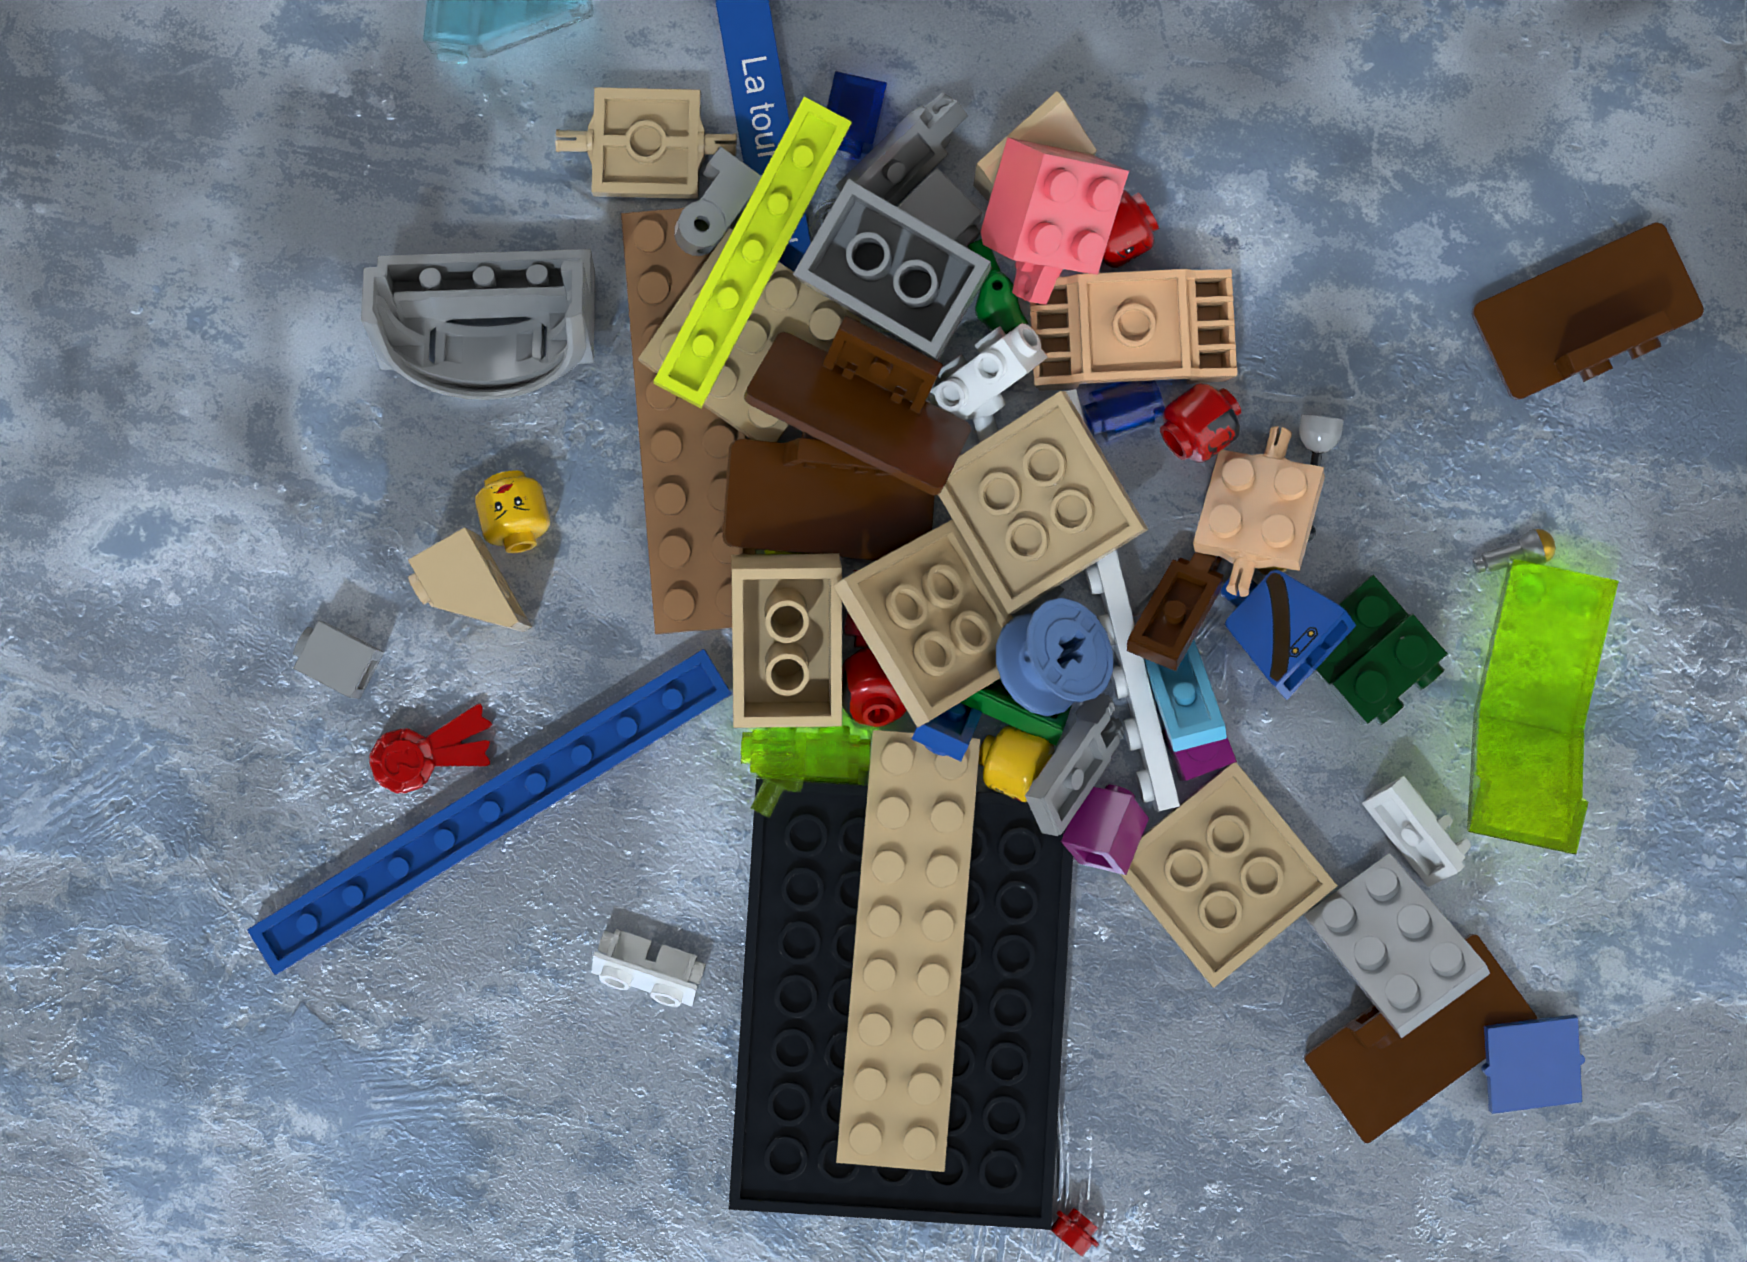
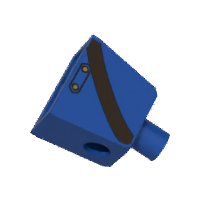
[1221,569,1356,700]

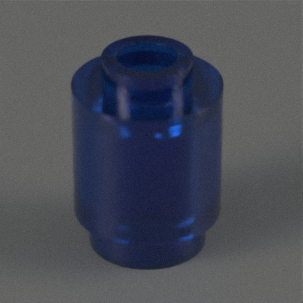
[1083,380,1165,442]

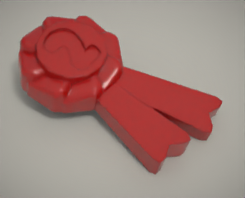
[369,704,492,794]

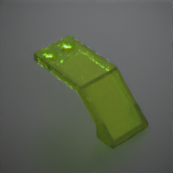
[1467,557,1619,855]

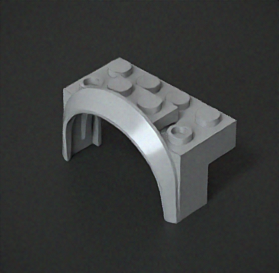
[361,249,595,400]

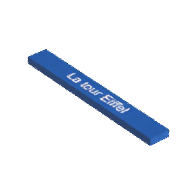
[715,0,811,272]

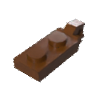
[1127,552,1224,671]

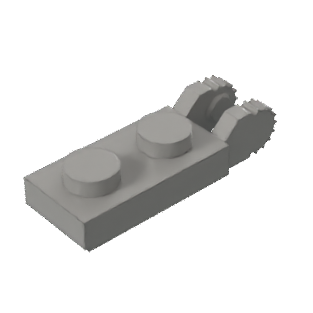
[1025,693,1125,836]

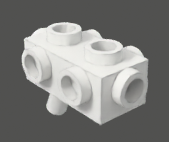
[927,323,1048,443]

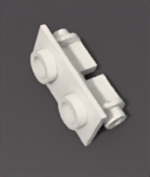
[592,929,706,1007]

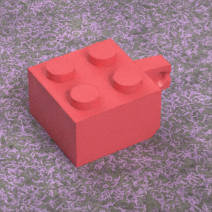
[980,137,1129,305]

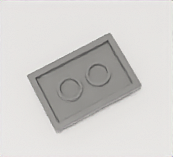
[1304,853,1490,1038]

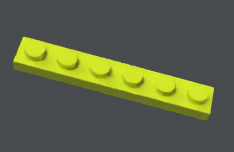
[653,96,852,409]

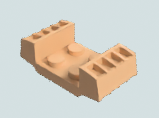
[1030,269,1238,391]

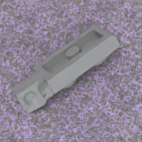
[835,92,968,206]

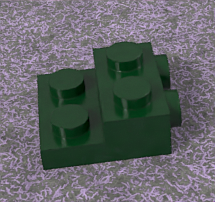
[1314,574,1448,725]

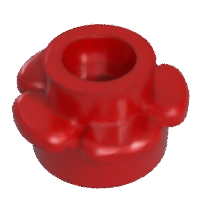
[1050,1207,1099,1257]

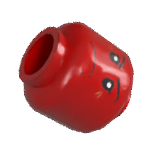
[1102,190,1159,268]

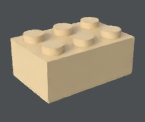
[731,554,842,728]

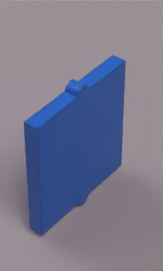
[1481,1014,1585,1114]

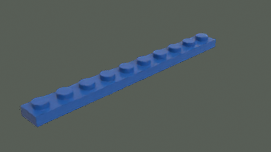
[247,649,733,976]

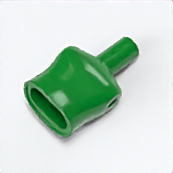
[968,239,1029,334]

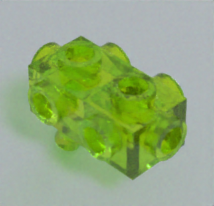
[741,725,871,818]

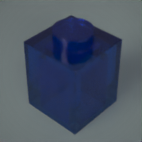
[827,71,887,159]

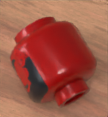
[1160,383,1241,463]
[842,648,907,727]

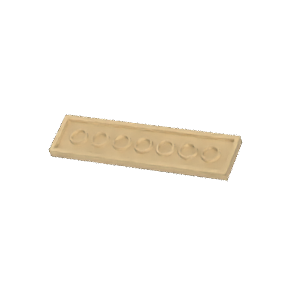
[836,730,980,1172]

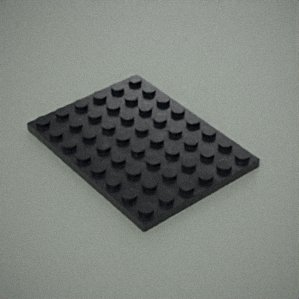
[728,779,1073,1230]

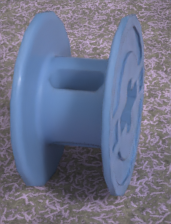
[996,598,1113,716]

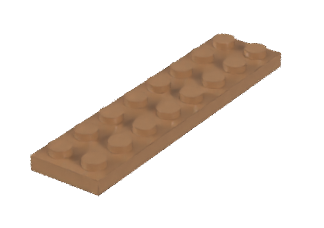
[621,208,756,635]

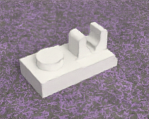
[1362,776,1471,887]

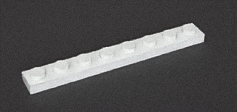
[1065,389,1180,811]

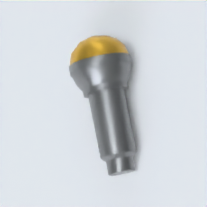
[1473,529,1556,573]

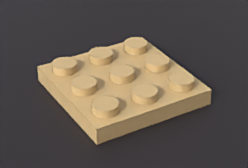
[638,228,862,442]
[938,391,1149,614]
[833,519,1013,728]
[1120,762,1338,988]

